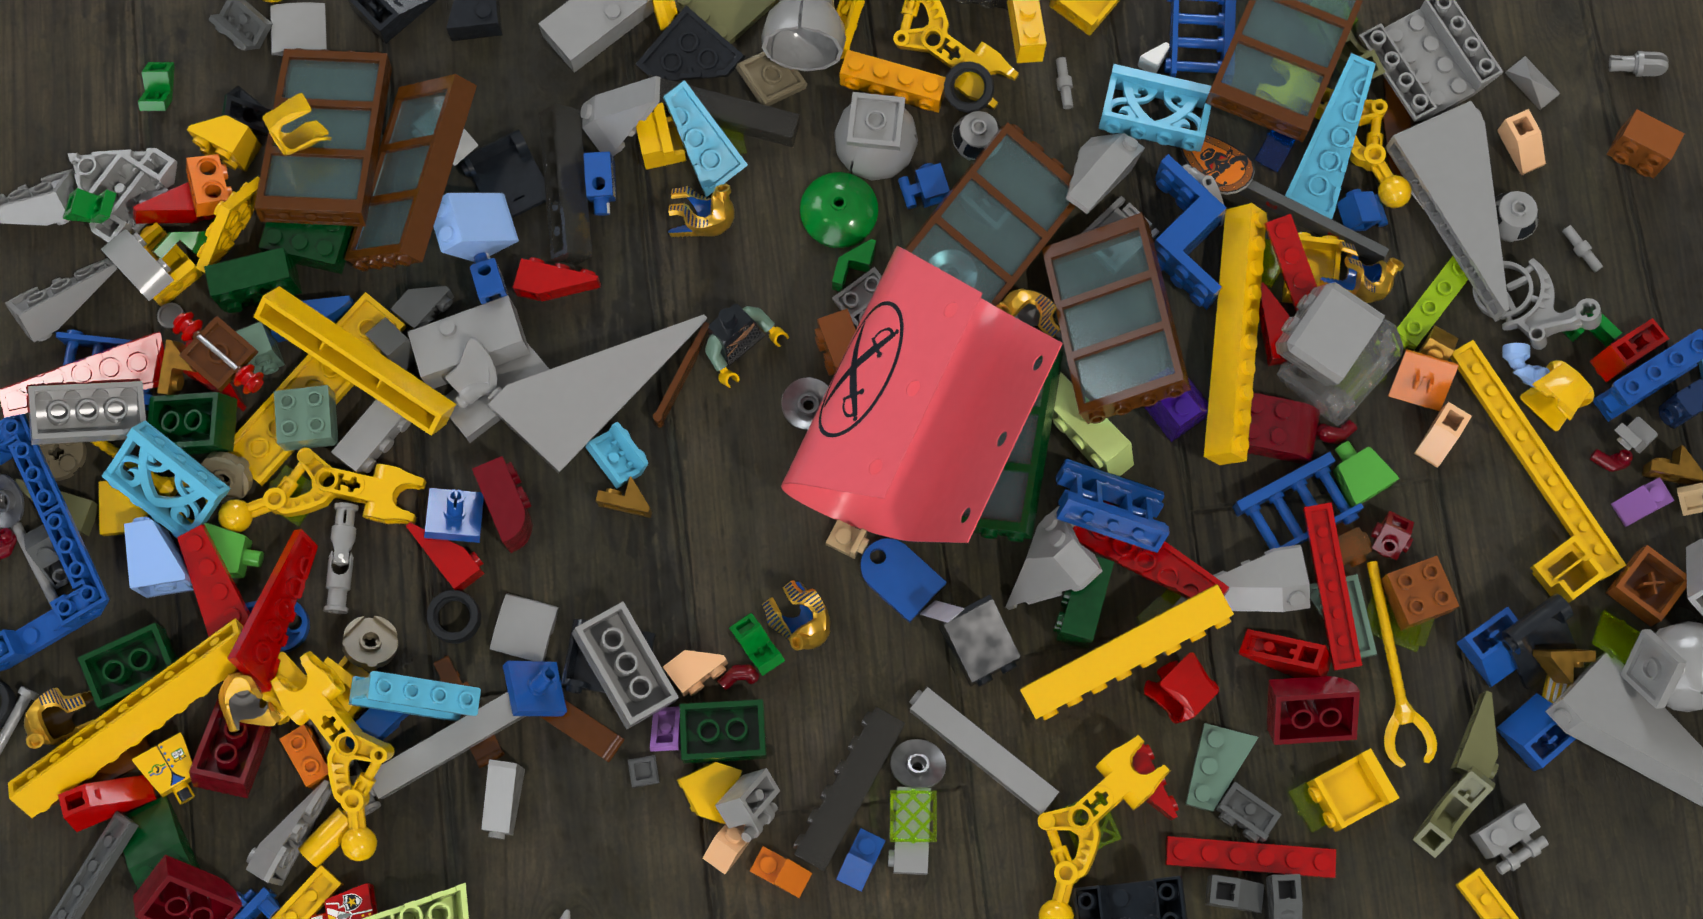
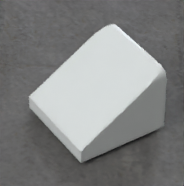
[1138,42,1170,73]

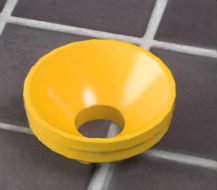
[652,0,678,31]

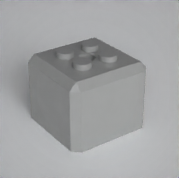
[1275,282,1385,386]

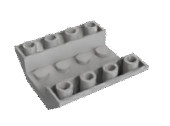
[1358,0,1503,122]

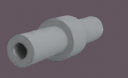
[1056,57,1073,109]
[1562,225,1603,273]

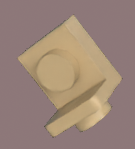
[1677,483,1703,516]
[826,519,869,559]

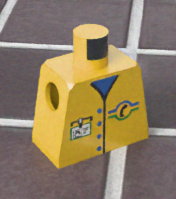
[132,732,195,805]

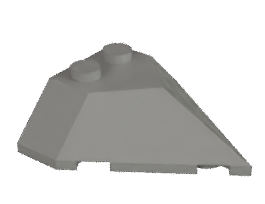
[68,148,177,243]
[1005,506,1103,610]

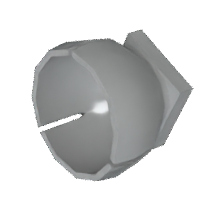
[761,0,846,71]
[834,92,918,181]
[1620,621,1703,712]

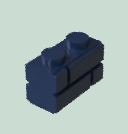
[1658,379,1703,429]

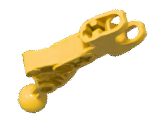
[893,0,1019,110]
[1255,57,1411,209]
[218,447,426,533]
[270,651,394,861]
[1038,735,1171,919]

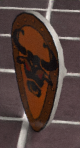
[1180,134,1255,195]

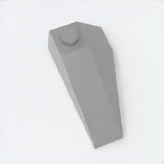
[0,169,77,226]

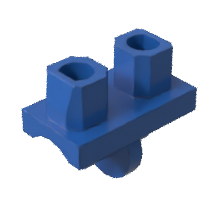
[234,887,281,919]

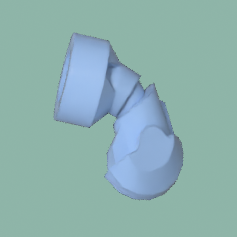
[1502,343,1550,388]

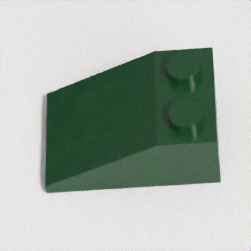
[123,795,201,889]

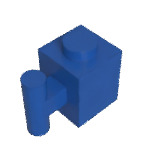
[898,163,950,209]
[1337,189,1388,231]

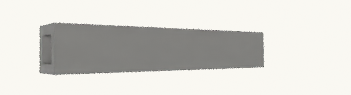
[909,687,1059,816]
[370,692,526,799]

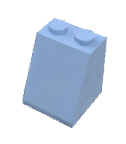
[433,193,519,262]
[124,517,194,598]

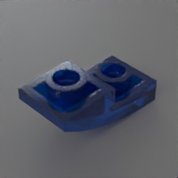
[1254,129,1296,173]

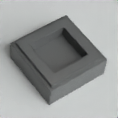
[628,755,660,788]

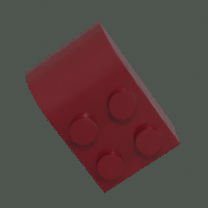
[1247,392,1320,465]
[472,456,533,553]
[1267,676,1360,745]
[189,699,272,799]
[133,854,242,919]

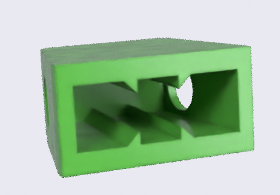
[1333,441,1399,508]
[204,523,264,578]

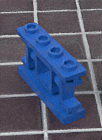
[1593,329,1703,422]
[1056,459,1170,553]

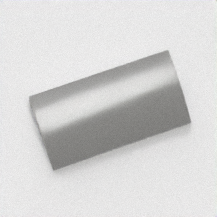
[445,343,550,443]
[28,381,146,445]

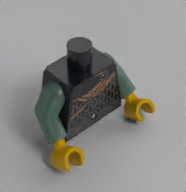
[705,304,789,388]

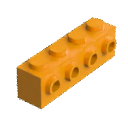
[840,49,946,113]

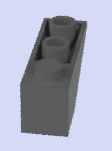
[1266,874,1303,919]

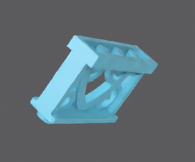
[1099,64,1212,152]
[102,420,231,538]
[348,671,481,721]

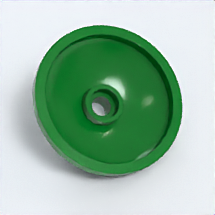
[800,172,878,248]

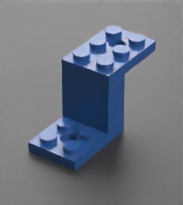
[1154,154,1227,310]

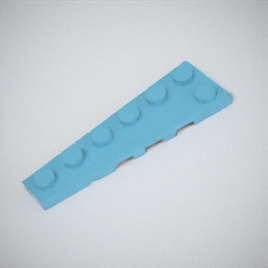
[1285,53,1376,219]

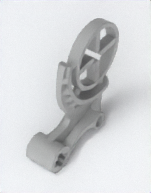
[1473,258,1602,350]

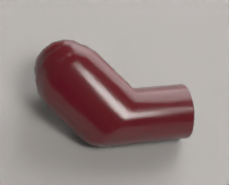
[1317,420,1357,445]
[1589,449,1633,472]
[0,528,17,560]
[717,664,759,691]

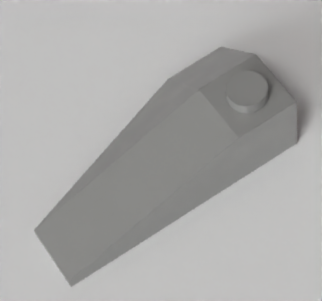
[580,76,660,157]
[1066,133,1145,214]
[5,258,117,342]
[1213,545,1310,612]
[246,780,332,886]

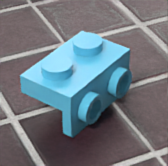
[585,422,648,489]

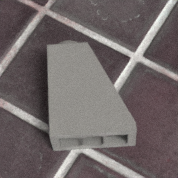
[481,759,525,839]

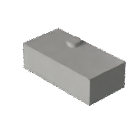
[538,0,654,73]
[408,295,530,389]
[572,601,679,730]

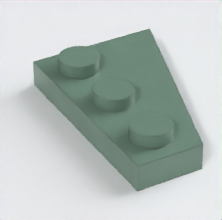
[1310,574,1377,659]
[1185,723,1259,812]

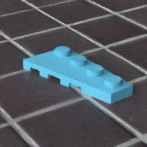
[663,80,748,197]

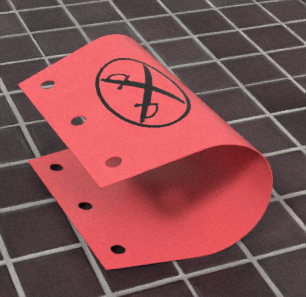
[781,246,1063,543]

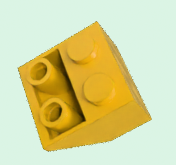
[187,115,262,172]

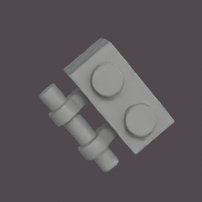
[715,768,780,842]
[1470,803,1549,875]

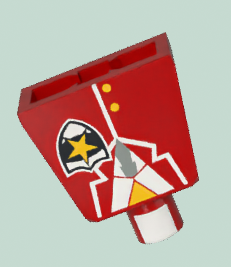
[311,883,378,919]

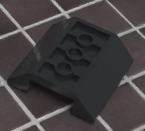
[1073,876,1187,919]

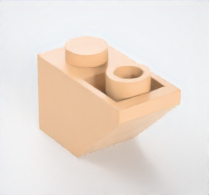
[1497,109,1546,175]
[1414,402,1472,468]
[663,650,728,697]
[702,824,749,874]

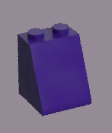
[1144,368,1208,442]

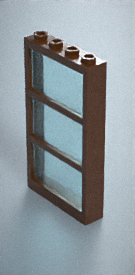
[1205,0,1363,142]
[254,48,392,226]
[344,74,477,272]
[904,122,1076,306]
[1042,212,1191,424]

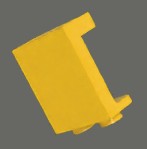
[1049,0,1120,36]
[140,222,203,306]
[1282,232,1344,303]
[1307,748,1399,832]

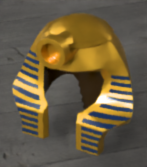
[24,688,94,749]

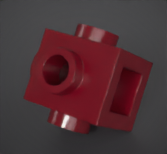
[1371,511,1414,560]

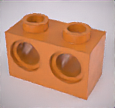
[186,154,232,217]
[280,724,329,790]

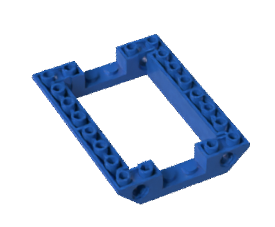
[0,414,110,671]

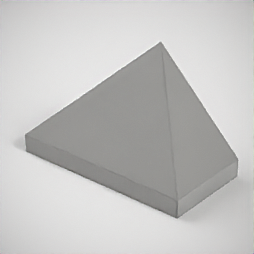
[1505,56,1560,110]

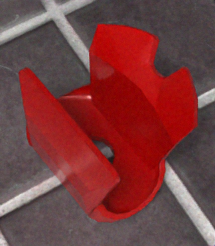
[1144,652,1219,724]

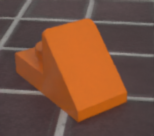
[750,846,812,898]

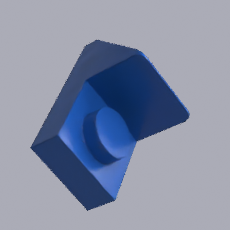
[836,828,886,892]

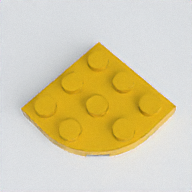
[196,176,260,273]

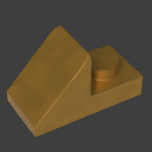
[157,339,197,395]
[1642,445,1703,485]
[596,476,652,518]
[1533,649,1596,684]

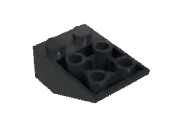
[348,0,437,44]

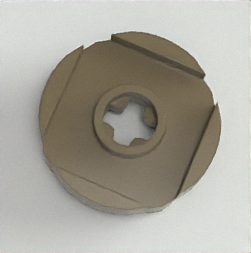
[39,442,87,481]
[201,451,253,503]
[342,616,398,672]

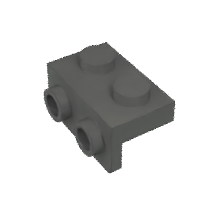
[208,0,273,51]
[1215,782,1282,843]

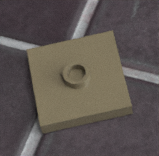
[736,51,807,109]

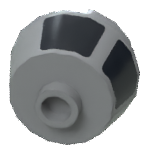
[952,111,1004,161]
[1495,191,1539,242]

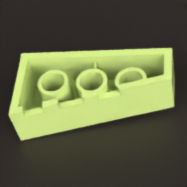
[1036,372,1134,477]
[363,883,469,919]

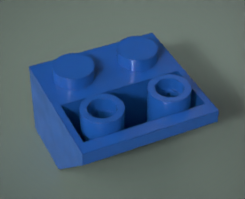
[1456,607,1518,688]
[1496,693,1576,771]

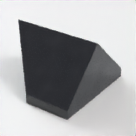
[222,86,271,136]

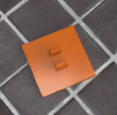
[1388,349,1459,411]

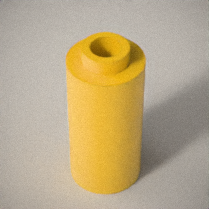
[298,807,349,868]

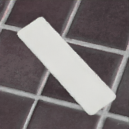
[920,601,964,623]

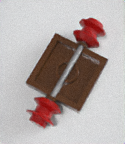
[173,312,264,394]

